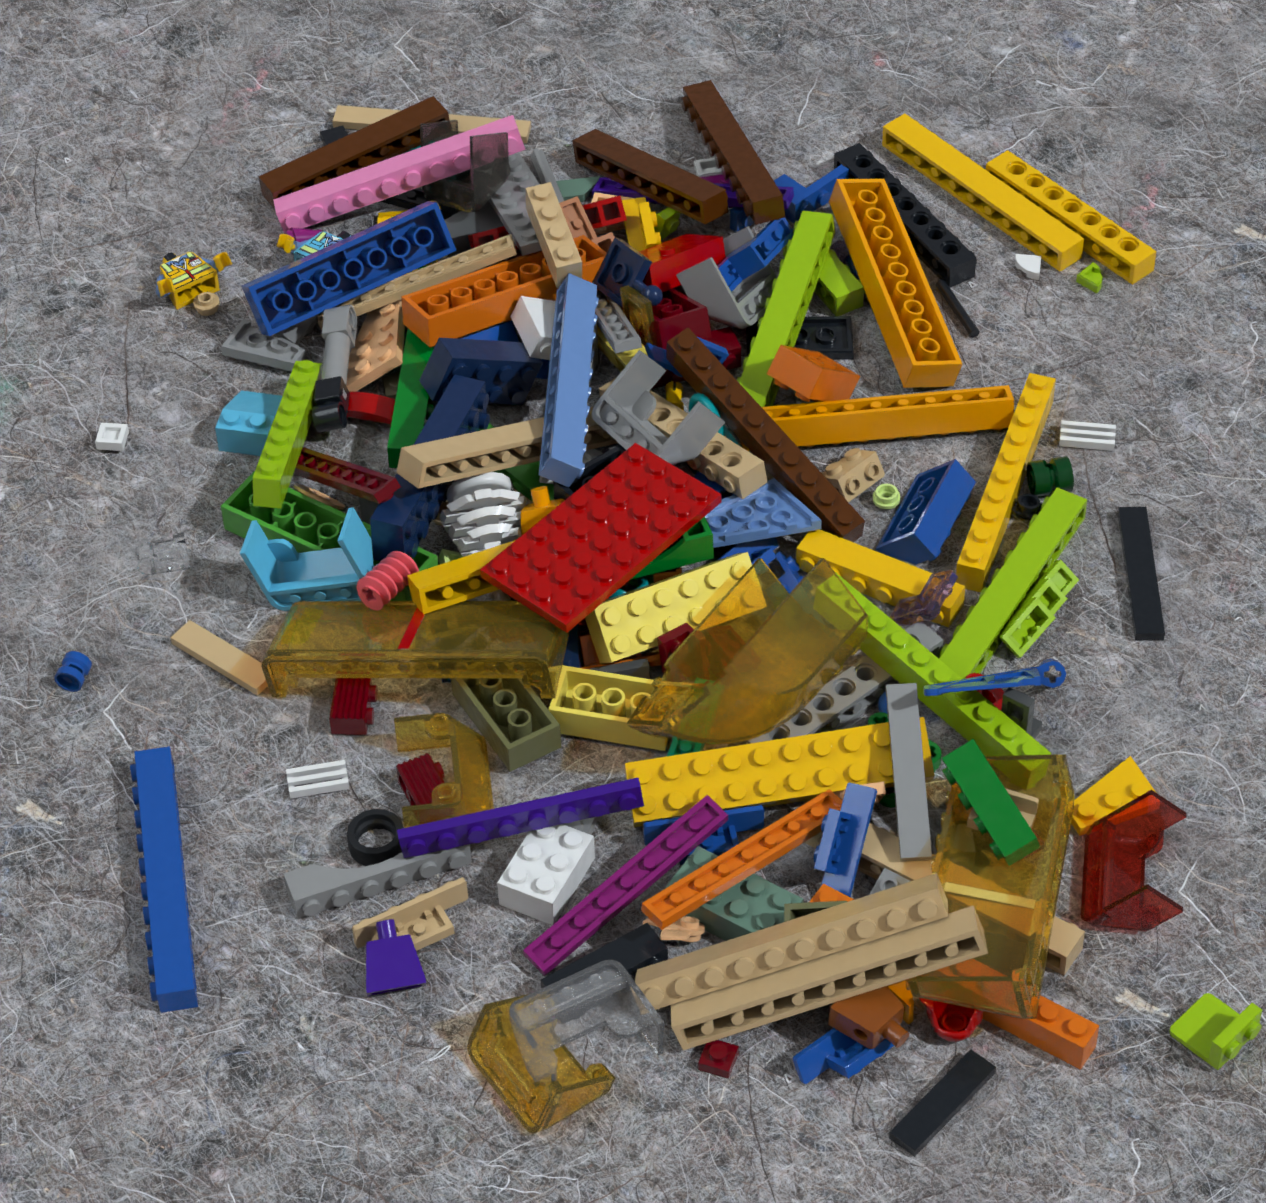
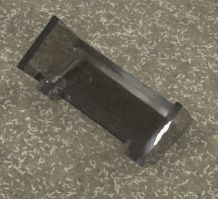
[420,120,511,212]

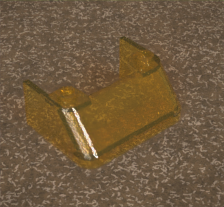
[394,713,494,828]

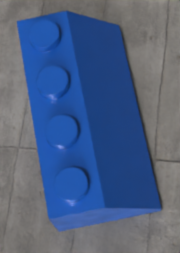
[876,459,976,565]

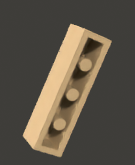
[525,182,582,288]

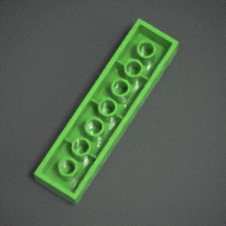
[221,472,438,615]

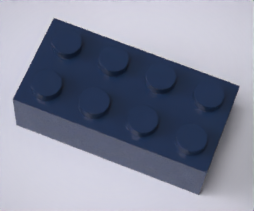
[419,338,543,405]

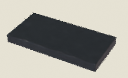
[746,316,854,360]

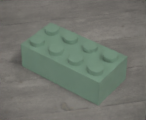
[665,846,804,941]

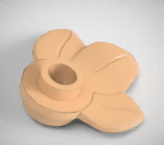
[643,916,705,942]

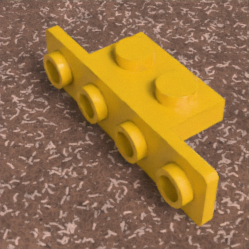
[622,197,662,252]

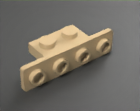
[352,877,468,951]

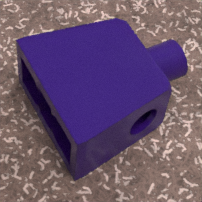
[366,919,426,996]

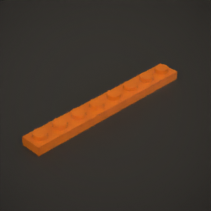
[641,789,843,930]

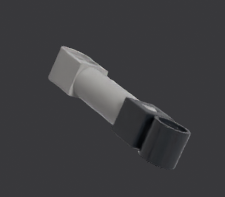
[312,304,357,433]

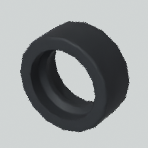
[347,809,404,866]

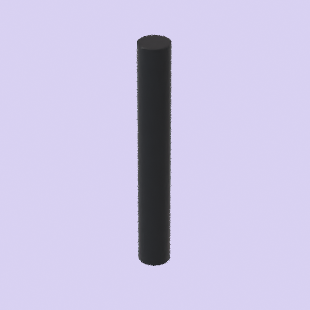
[936,280,980,338]

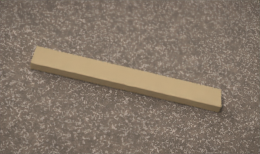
[332,105,531,144]
[317,234,517,330]

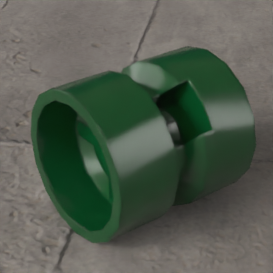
[1026,456,1074,497]

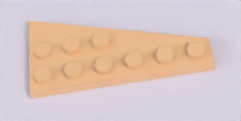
[346,274,406,392]

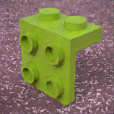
[1169,993,1262,1070]

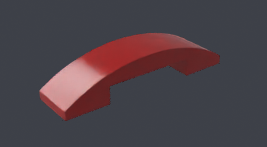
[347,391,395,424]

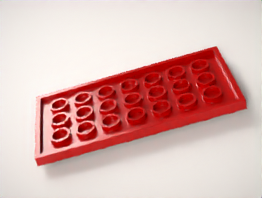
[480,443,722,633]

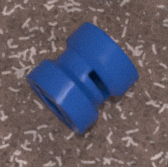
[54,651,92,692]

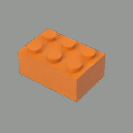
[767,345,860,402]

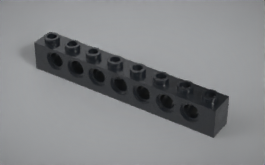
[834,143,977,288]

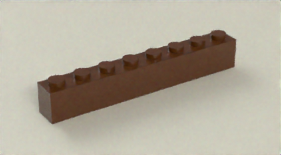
[258,96,451,210]
[572,129,729,224]

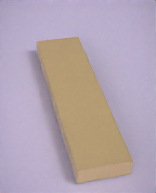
[170,620,277,696]

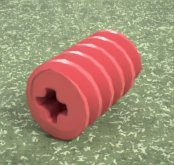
[357,551,419,611]

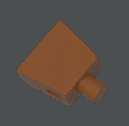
[828,986,909,1049]

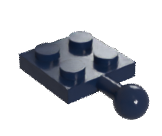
[592,237,663,309]

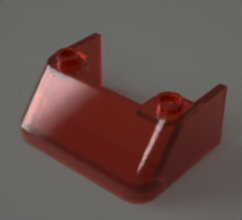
[1080,790,1186,932]

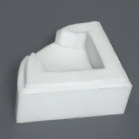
[1015,254,1041,280]

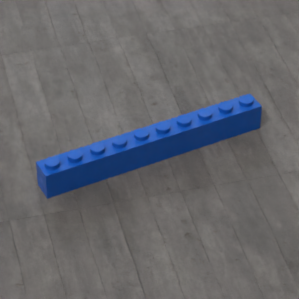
[130,746,198,1013]

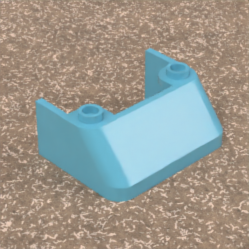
[240,507,374,611]

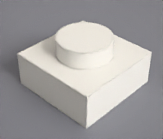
[95,423,129,451]

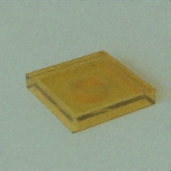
[620,285,658,347]

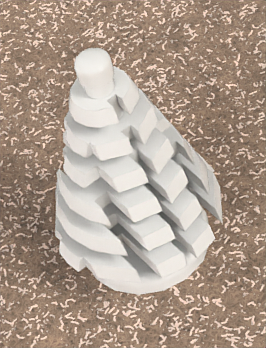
[439,472,528,613]

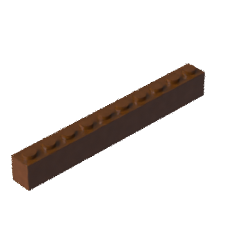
[681,80,785,225]
[666,328,865,542]

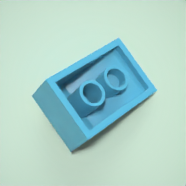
[215,390,282,456]

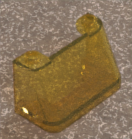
[467,991,615,1134]

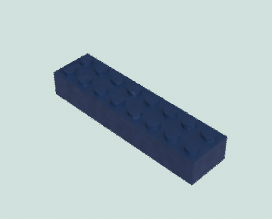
[370,374,490,561]

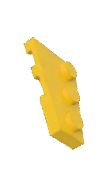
[1065,756,1160,836]

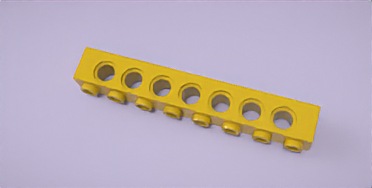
[986,150,1157,285]

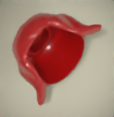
[919,988,990,1042]

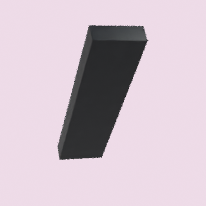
[889,1049,996,1157]

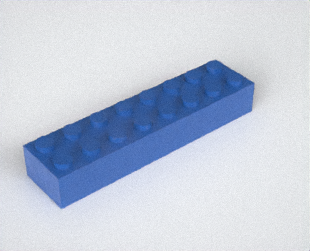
[241,201,457,336]

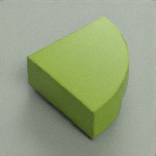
[1076,262,1103,294]

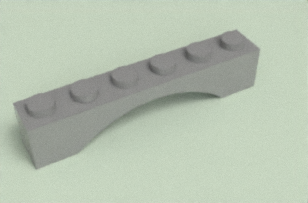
[283,844,472,919]

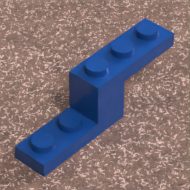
[730,164,849,232]
[717,218,794,292]

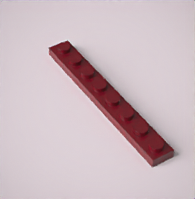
[293,447,401,504]

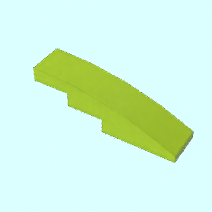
[999,560,1079,658]

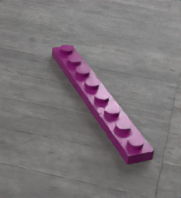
[523,795,728,976]

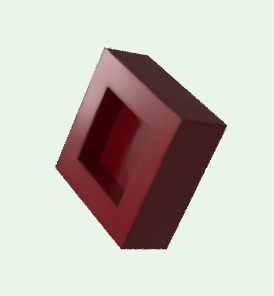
[698,1040,739,1079]

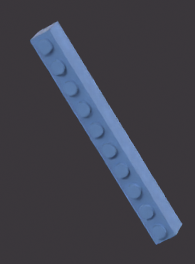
[539,273,599,487]

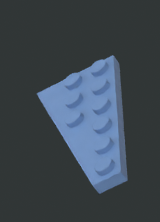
[705,478,822,548]

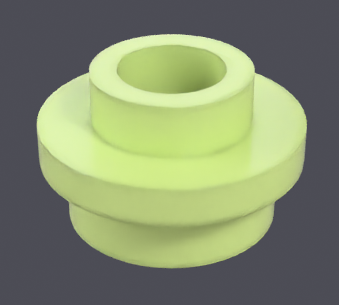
[873,484,900,509]

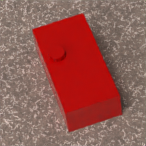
[636,234,726,295]

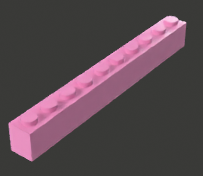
[273,115,525,232]

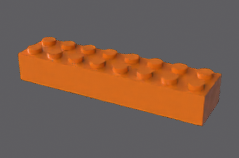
[401,235,607,347]

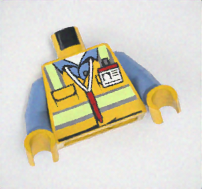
[156,252,232,310]

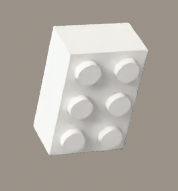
[497,824,595,925]

